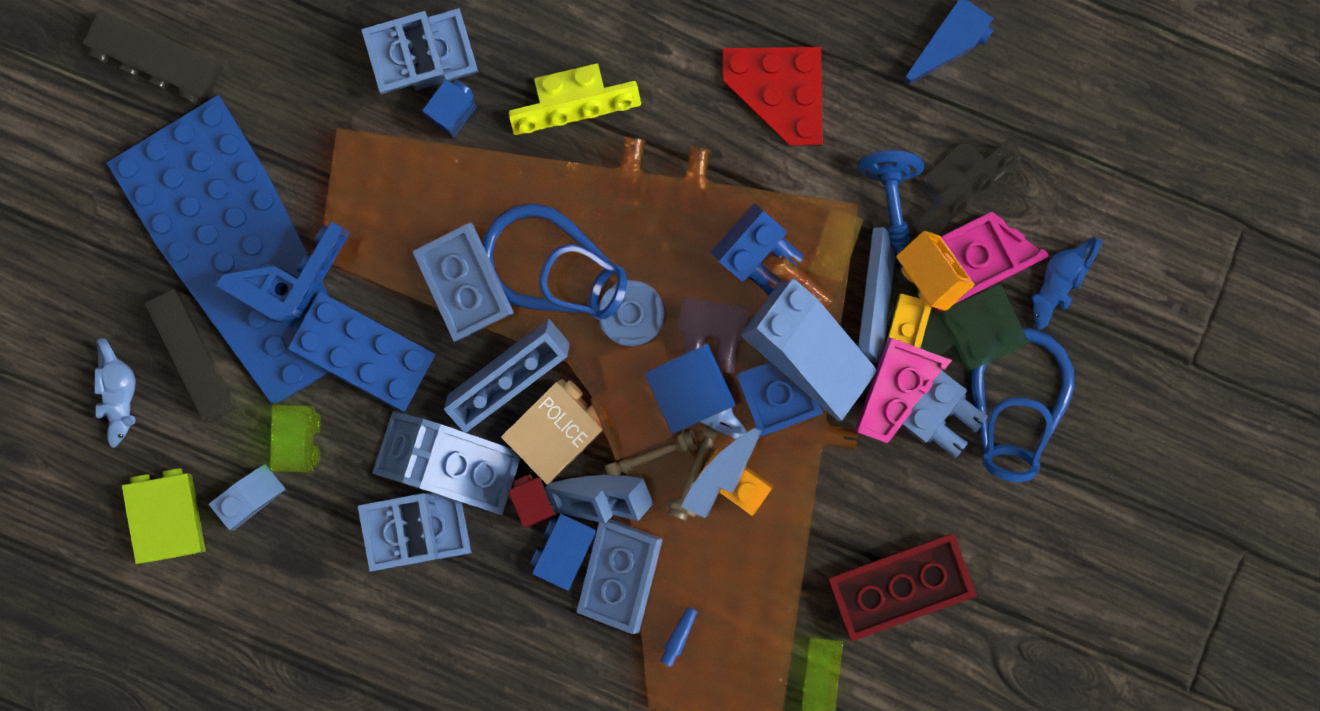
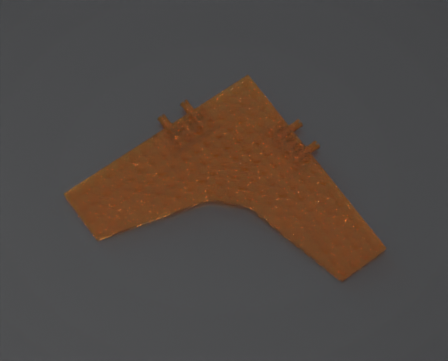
[323,128,859,711]

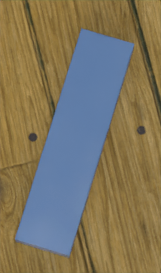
[858,227,896,363]

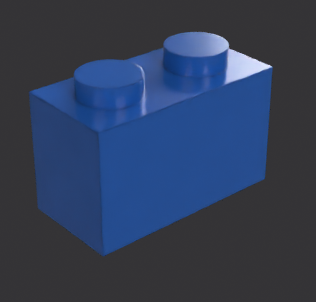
[422,79,476,139]
[530,514,597,591]

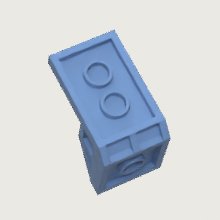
[372,411,521,515]

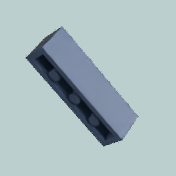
[444,318,570,433]

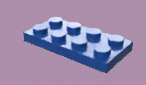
[287,291,436,413]

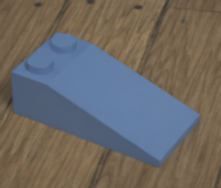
[740,278,878,422]

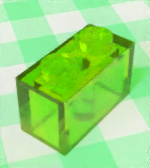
[270,405,321,473]

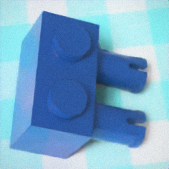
[710,202,804,295]

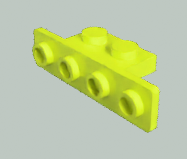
[508,63,641,135]

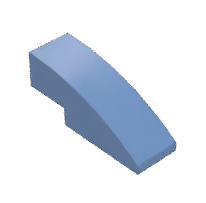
[681,427,762,518]
[545,475,654,524]

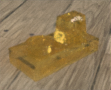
[810,209,864,283]

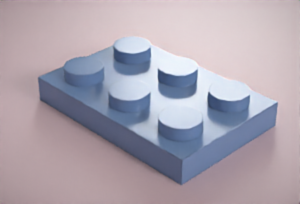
[412,223,514,342]
[576,519,663,634]

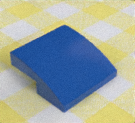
[644,344,735,434]

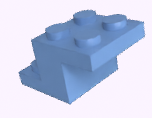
[361,8,478,94]
[358,493,472,572]

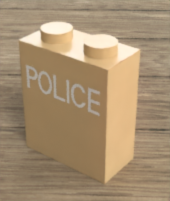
[501,379,608,484]

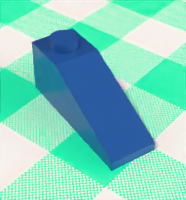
[903,0,994,85]

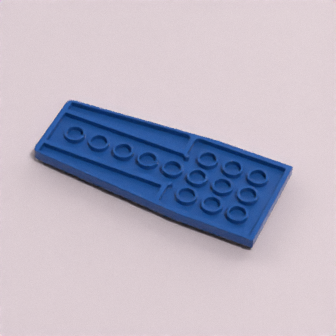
[107,95,330,404]

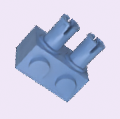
[901,371,988,459]

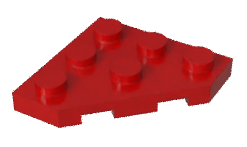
[723,47,823,147]

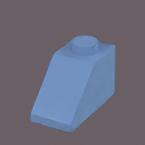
[209,464,286,531]

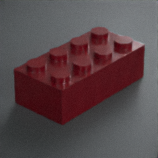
[826,533,977,642]

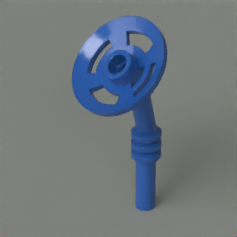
[858,150,924,280]

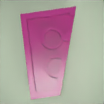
[854,337,952,443]

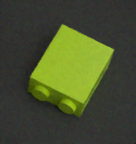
[122,468,206,564]

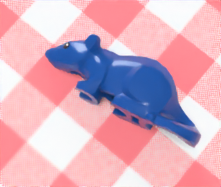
[1031,236,1103,330]

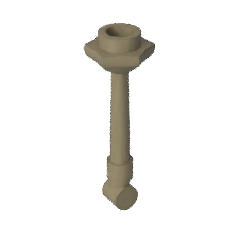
[664,425,719,521]
[604,429,698,475]

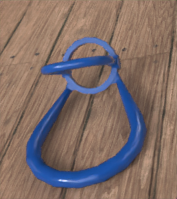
[482,203,627,320]
[971,328,1075,482]

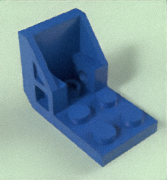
[216,221,351,322]

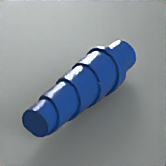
[660,606,698,667]

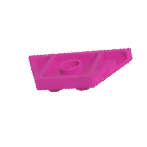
[934,212,1049,314]

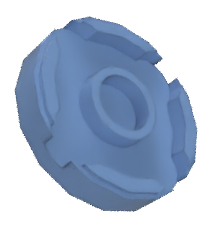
[599,280,665,347]

